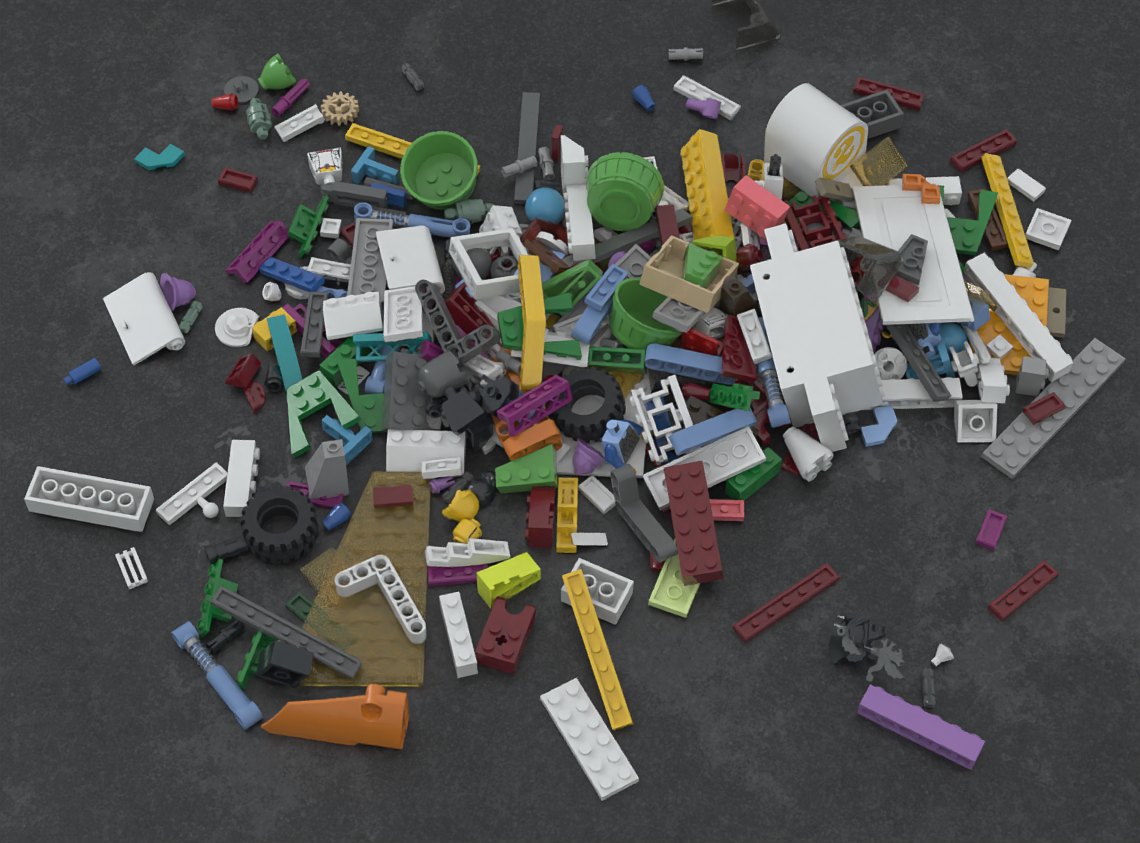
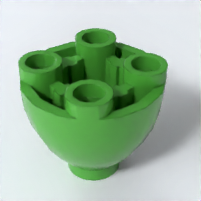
[258,54,297,91]

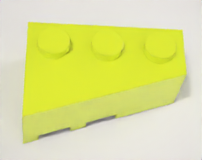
[477,552,541,609]

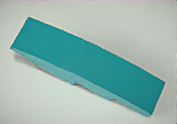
[267,314,303,392]

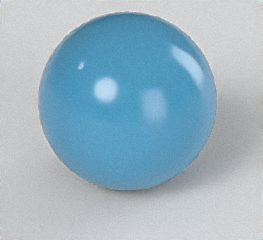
[525,187,565,228]
[933,322,968,362]

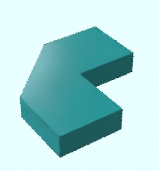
[134,144,185,170]

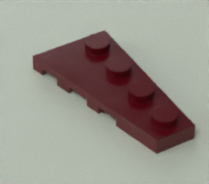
[721,315,757,383]

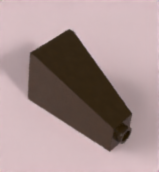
[719,278,762,318]

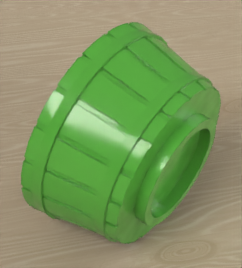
[400,131,478,210]
[586,152,664,231]
[609,278,683,350]

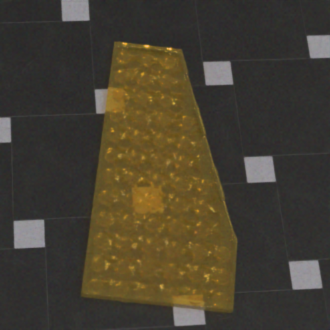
[299,471,431,686]

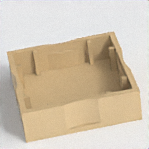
[639,235,739,313]

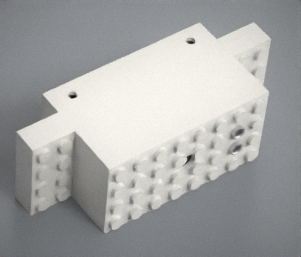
[750,223,885,452]

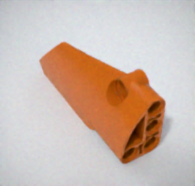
[482,347,563,461]
[261,684,409,750]

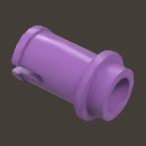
[429,476,455,494]

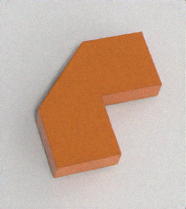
[902,174,941,204]

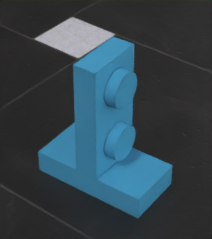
[351,146,400,185]
[906,344,955,379]
[322,415,373,465]

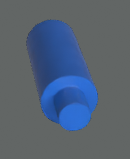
[63,358,101,385]

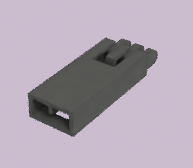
[321,181,388,209]

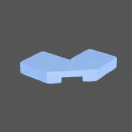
[861,405,897,447]

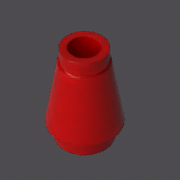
[211,93,239,111]

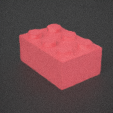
[725,175,790,240]

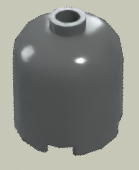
[417,351,467,398]

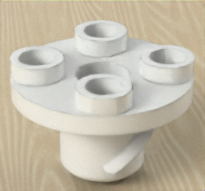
[874,347,907,380]

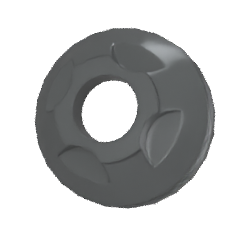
[490,255,518,279]

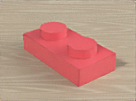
[710,499,744,521]

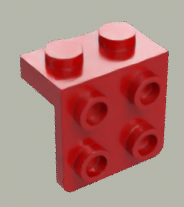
[681,329,723,357]

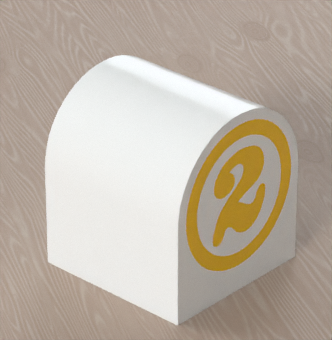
[764,83,868,197]

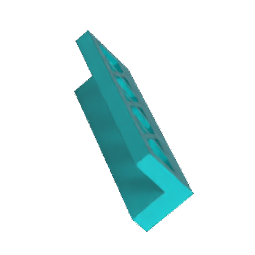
[353,332,432,362]

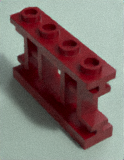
[784,195,848,252]

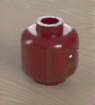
[736,245,763,271]

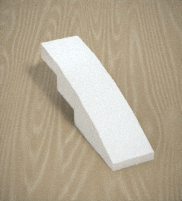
[425,538,510,567]

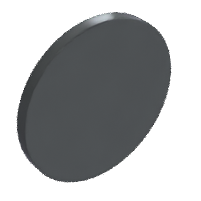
[224,76,259,104]

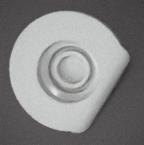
[215,308,259,347]

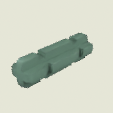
[179,301,202,334]

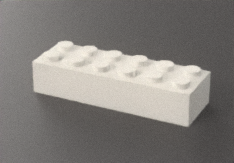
[24,466,154,532]

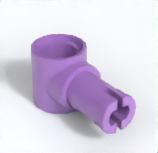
[686,98,722,119]

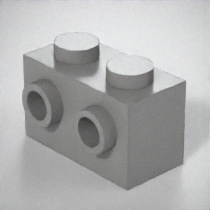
[1015,356,1049,397]

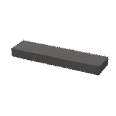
[300,292,329,357]

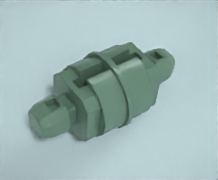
[246,98,272,140]
[444,199,494,224]

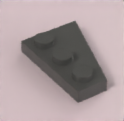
[885,234,928,285]

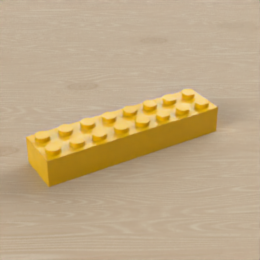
[681,129,734,240]

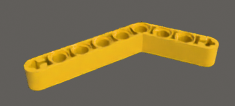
[518,254,546,391]

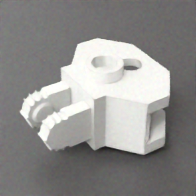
[949,341,980,387]

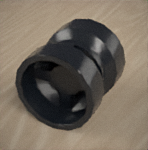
[842,412,862,438]

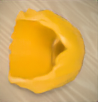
[442,490,479,522]

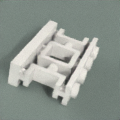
[629,375,701,465]

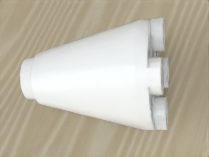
[783,427,833,482]

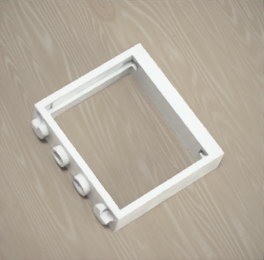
[449,228,528,299]

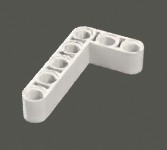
[335,555,427,644]

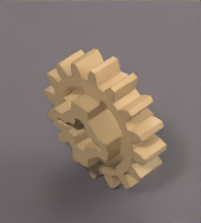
[321,92,359,126]

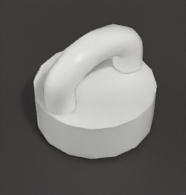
[262,282,281,301]

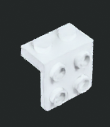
[479,205,522,255]

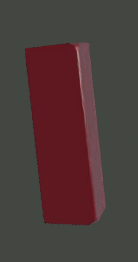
[225,354,261,387]

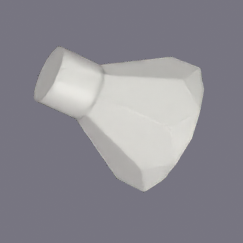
[931,644,954,667]

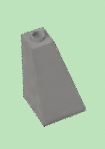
[305,439,349,500]

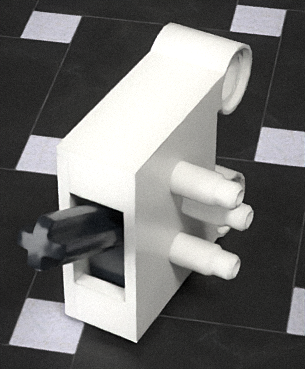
[754,154,783,200]

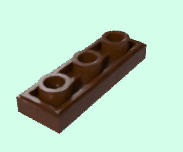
[524,239,570,275]

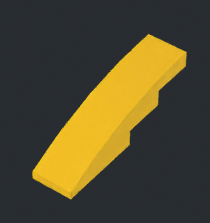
[556,478,578,553]

